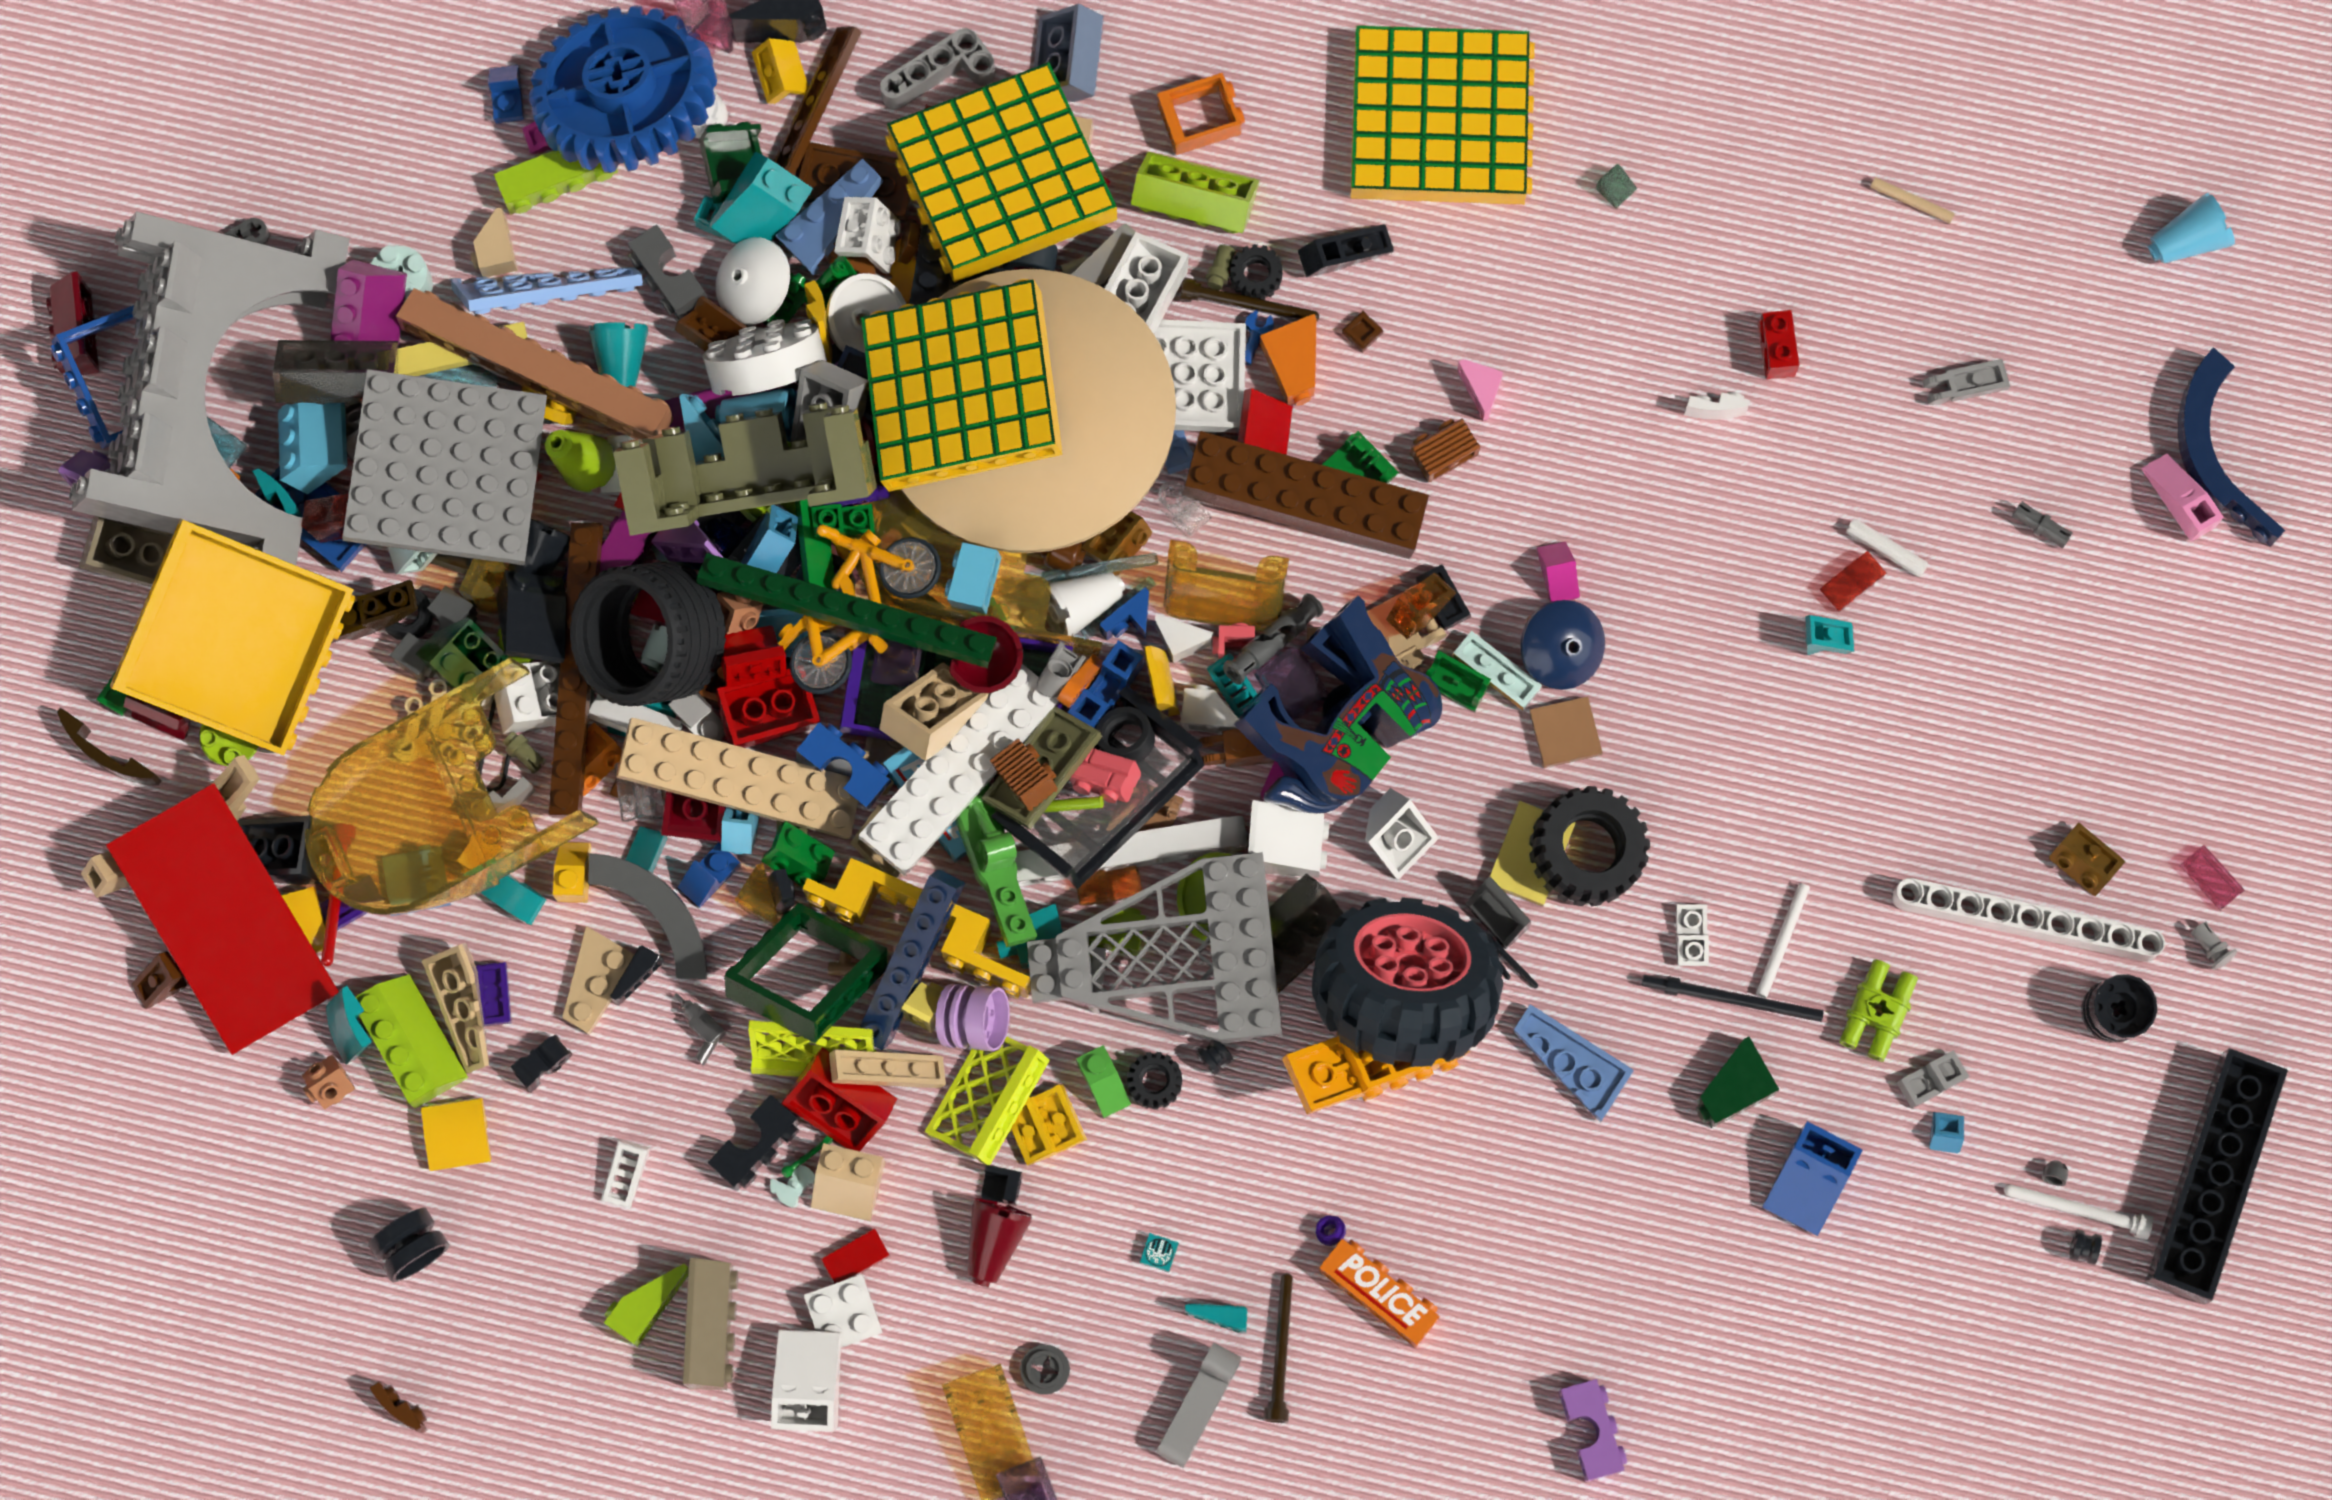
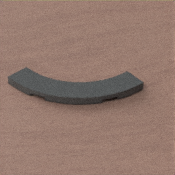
[588,853,707,980]

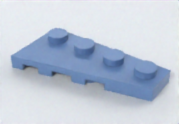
[775,159,883,276]
[1513,1004,1634,1123]

